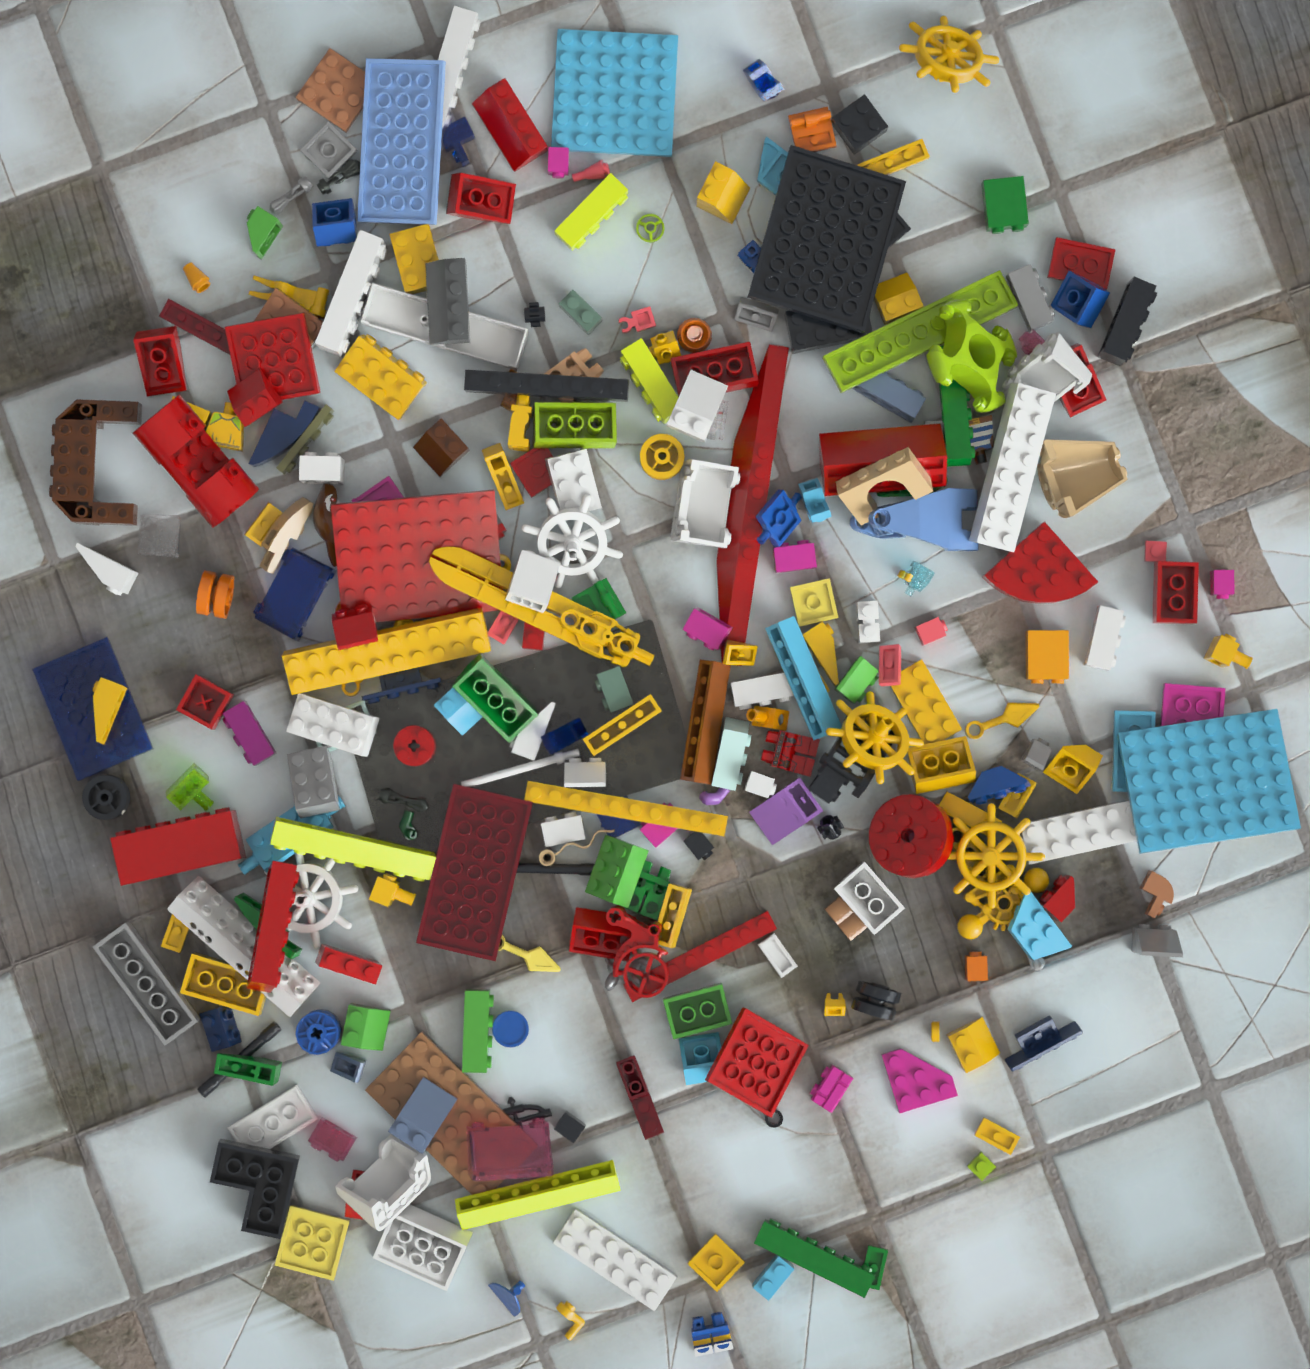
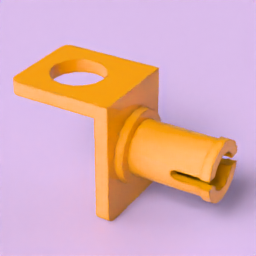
[746,706,789,731]

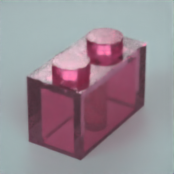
[308,1117,357,1162]

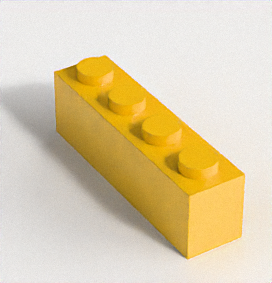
[583,694,662,756]

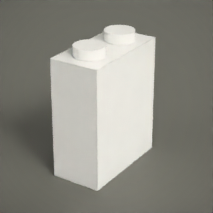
[505,550,560,613]

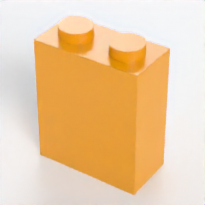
[1025,630,1069,684]

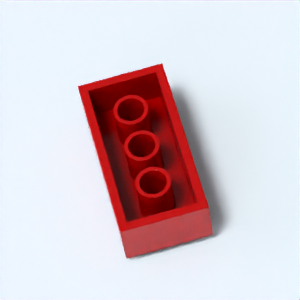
[671,342,759,397]

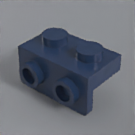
[199,1006,242,1052]

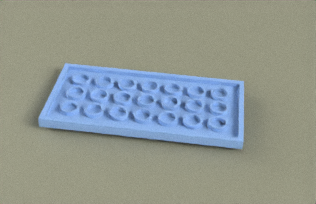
[357,58,446,225]

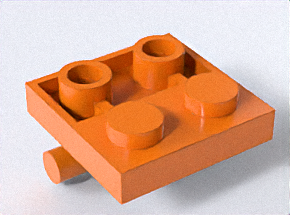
[788,106,837,152]

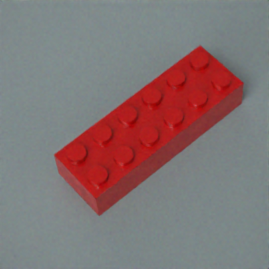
[246,861,299,993]

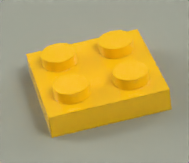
[687,1233,745,1292]

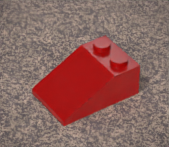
[446,172,516,224]
[133,326,187,397]

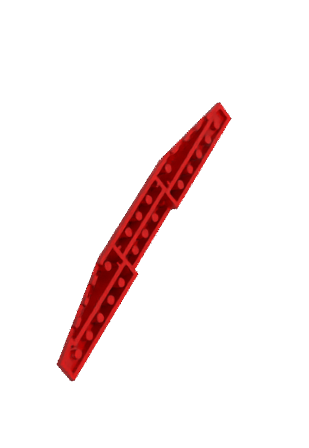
[717,344,789,666]

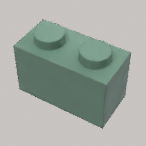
[559,289,602,335]
[594,666,634,713]

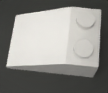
[667,370,728,442]
[75,543,138,596]

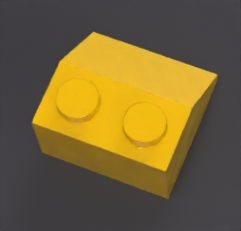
[874,273,924,325]
[946,1017,1000,1073]

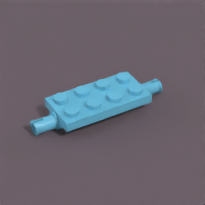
[238,795,346,875]

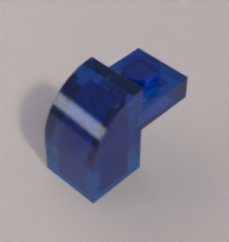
[743,59,784,101]
[443,117,475,167]
[541,717,588,755]

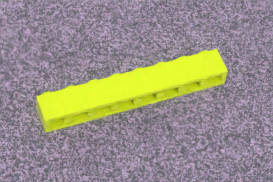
[270,816,436,882]
[455,1160,621,1230]

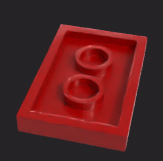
[1047,237,1116,290]

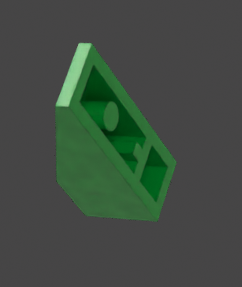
[214,1053,282,1086]

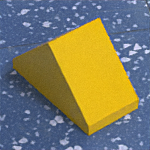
[723,640,758,666]

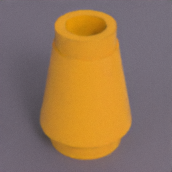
[183,262,210,293]

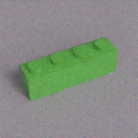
[462,989,494,1073]

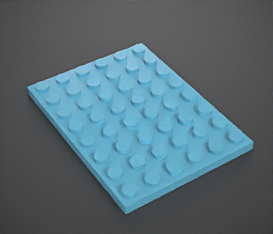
[1117,709,1301,854]

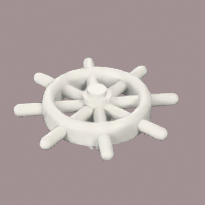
[522,494,623,588]
[261,853,359,950]

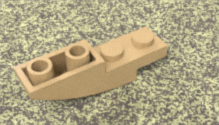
[260,497,314,574]

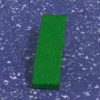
[234,893,302,960]

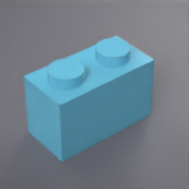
[752,1255,794,1301]

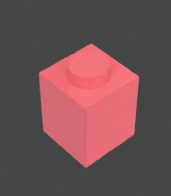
[914,617,948,646]

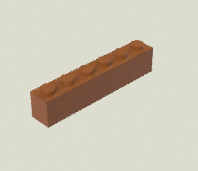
[680,659,731,785]

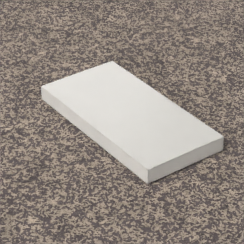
[228,1085,318,1149]

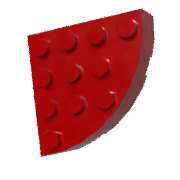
[982,521,1098,604]

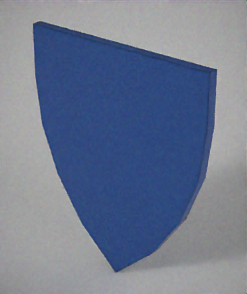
[488,1280,525,1317]

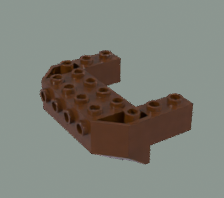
[49,399,142,526]

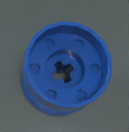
[295,1009,342,1055]

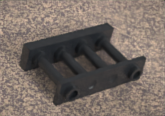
[818,716,895,798]

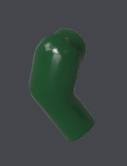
[399,810,417,840]

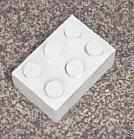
[545,449,602,511]

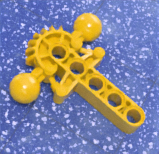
[952,828,1049,940]

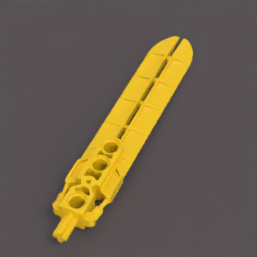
[429,547,654,667]

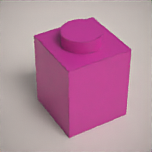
[548,147,569,179]
[1210,570,1235,599]

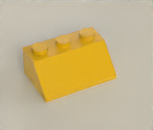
[907,736,976,794]

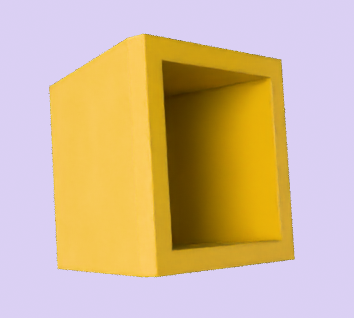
[696,161,750,224]

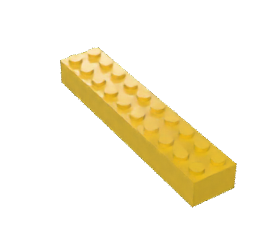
[282,607,491,695]

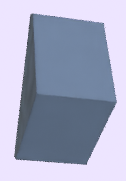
[330,1052,366,1083]

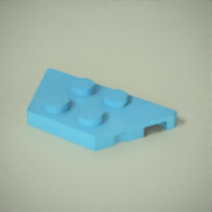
[757,137,788,195]
[1008,892,1072,960]

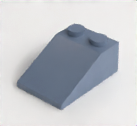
[388,1077,458,1154]

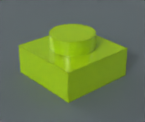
[967,1152,996,1181]

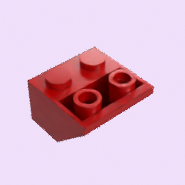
[1039,874,1075,923]

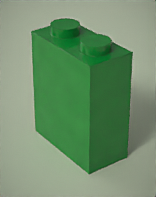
[981,176,1029,234]

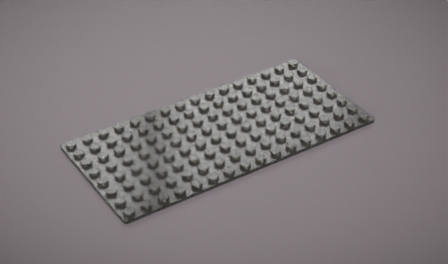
[352,620,687,852]

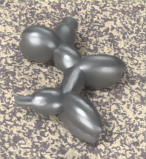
[605,949,654,991]

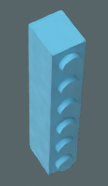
[765,616,842,740]

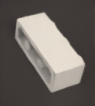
[1084,605,1126,671]
[730,673,794,710]

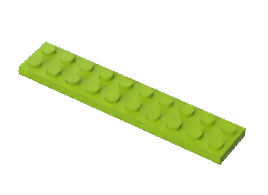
[822,270,1019,393]

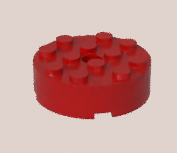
[869,794,954,878]

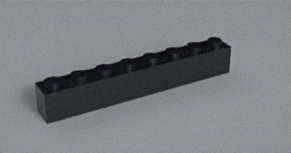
[464,370,629,402]

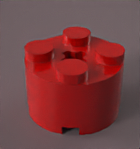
[393,725,436,766]

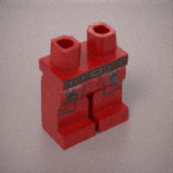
[760,730,820,777]

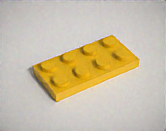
[890,659,962,744]

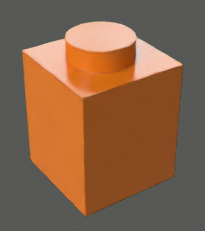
[965,951,988,981]

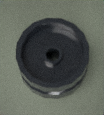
[851,980,902,1021]

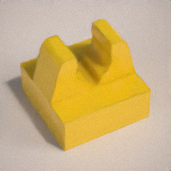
[824,993,846,1016]

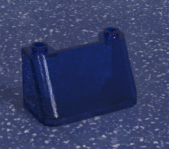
[253,547,337,642]

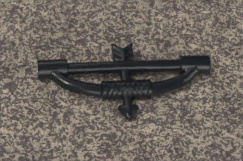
[503,1097,552,1129]

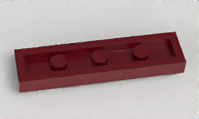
[159,298,230,355]

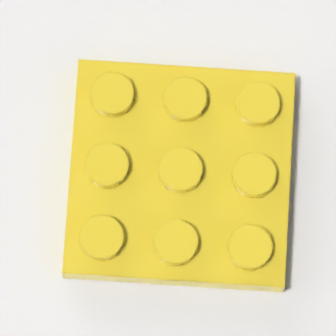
[275,1205,350,1281]

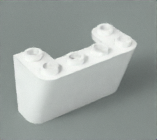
[1002,332,1092,405]

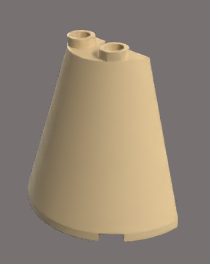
[1037,439,1128,518]

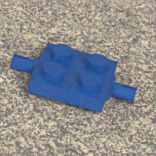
[756,489,802,547]

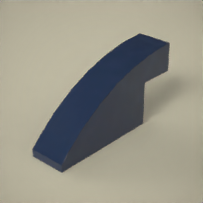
[248,401,321,467]

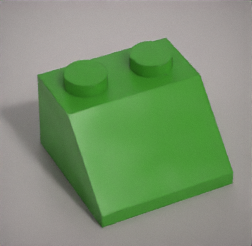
[247,206,283,260]
[834,656,879,704]
[341,1003,391,1051]

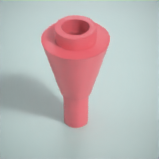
[572,159,610,182]

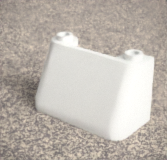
[671,459,740,548]
[335,1134,431,1231]

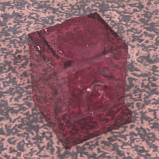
[1018,330,1045,355]

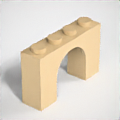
[836,447,933,525]

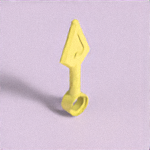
[498,935,561,972]

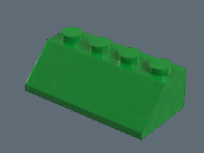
[452,653,538,743]

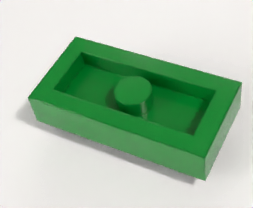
[864,1245,888,1290]

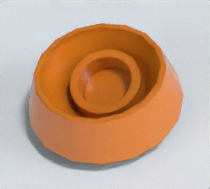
[677,318,712,353]

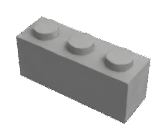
[1006,264,1055,332]

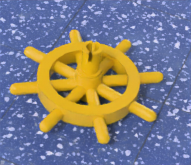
[899,16,999,93]
[826,691,924,784]
[947,803,1045,909]

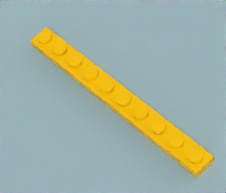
[524,781,728,837]

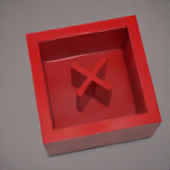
[176,674,235,730]

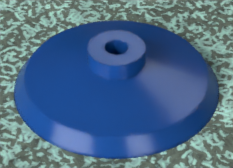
[492,1011,529,1047]

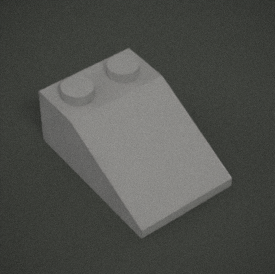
[1132,924,1183,958]

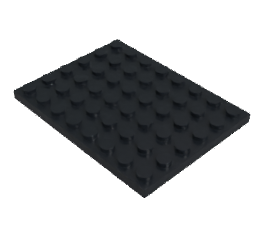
[747,145,906,333]

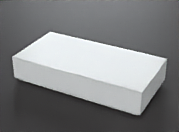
[758,933,798,978]

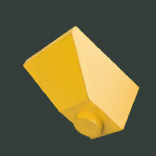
[1043,745,1103,794]

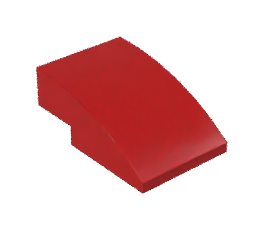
[1059,343,1107,418]

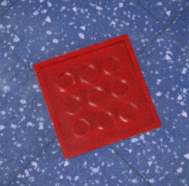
[225,312,321,400]
[705,1007,809,1118]

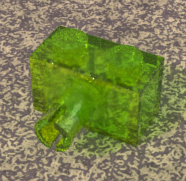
[166,763,214,811]

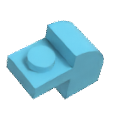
[798,478,832,523]

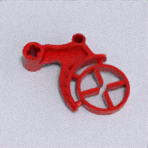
[606,905,669,998]

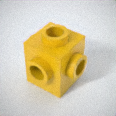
[649,330,682,365]

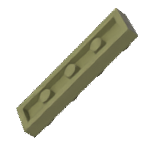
[276,404,334,475]

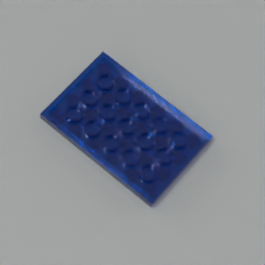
[32,637,154,781]

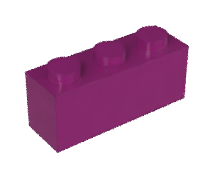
[222,701,277,766]

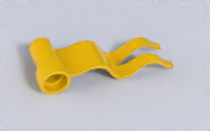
[248,275,330,319]

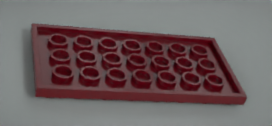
[416,784,533,961]

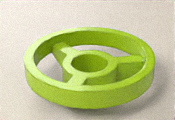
[636,214,664,243]

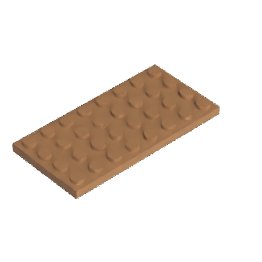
[365,1031,538,1195]

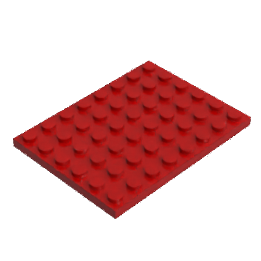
[331,489,503,622]

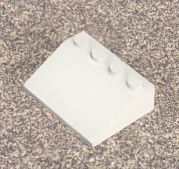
[373,1204,473,1291]

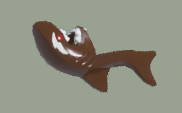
[313,483,341,567]

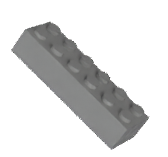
[93,921,201,1046]

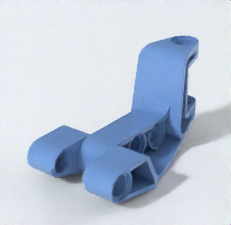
[850,488,979,551]

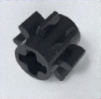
[524,302,545,327]
[817,815,844,840]

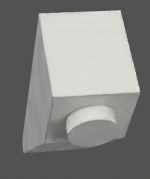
[509,702,556,761]

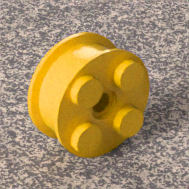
[640,434,685,480]

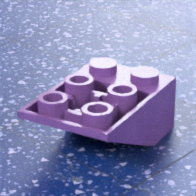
[749,777,823,845]

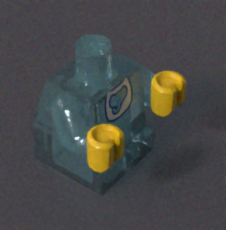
[897,561,935,596]

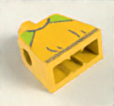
[206,402,244,452]

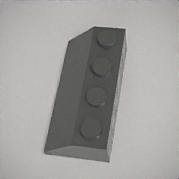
[425,258,470,345]

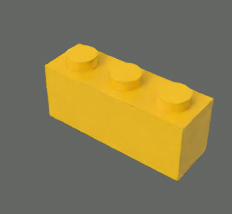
[655,883,692,948]

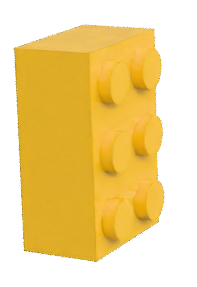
[389,224,439,295]

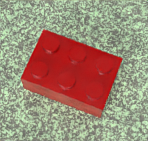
[1152,561,1199,625]

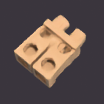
[544,348,604,403]

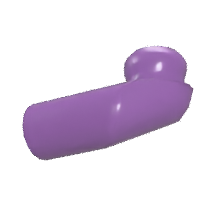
[699,788,730,805]

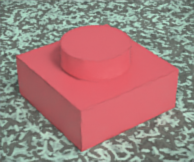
[1144,541,1167,562]

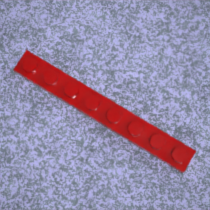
[623,910,777,1002]

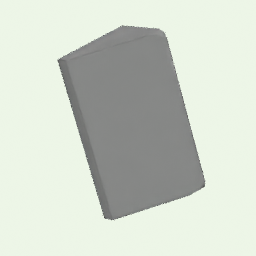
[734,297,779,332]

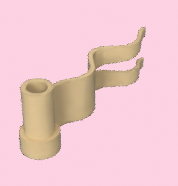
[539,829,615,866]

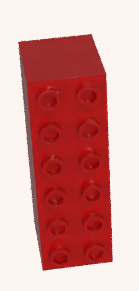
[819,423,947,496]
[110,807,246,886]

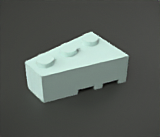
[712,717,752,791]

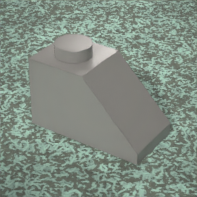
[1020,738,1052,770]

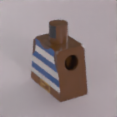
[969,415,994,465]

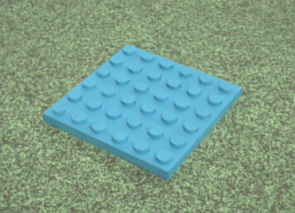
[551,29,678,157]

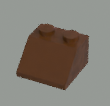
[413,418,470,477]

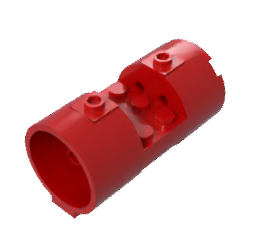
[132,394,259,528]

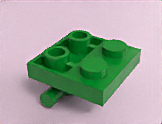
[571,578,626,633]

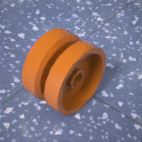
[196,570,235,619]

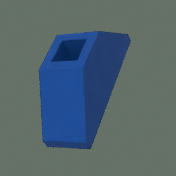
[968,766,1031,805]

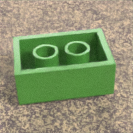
[585,835,649,908]
[663,983,732,1039]

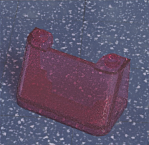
[466,1118,554,1181]

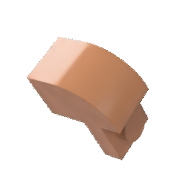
[1140,870,1174,918]

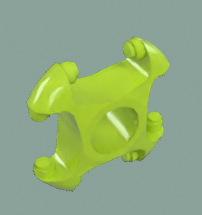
[926,299,1017,413]

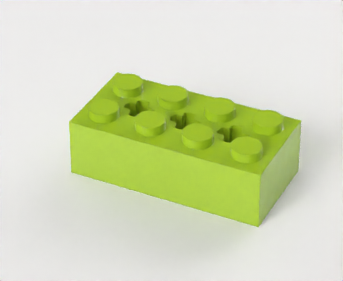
[533,402,617,448]

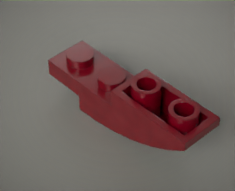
[616,1055,664,1140]

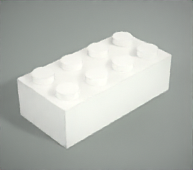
[286,693,380,757]

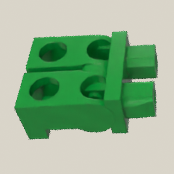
[622,860,671,920]

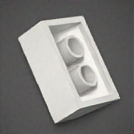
[834,861,905,935]

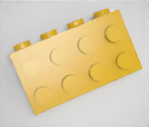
[334,334,427,420]

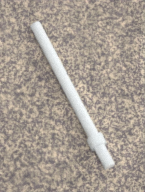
[461,749,580,787]

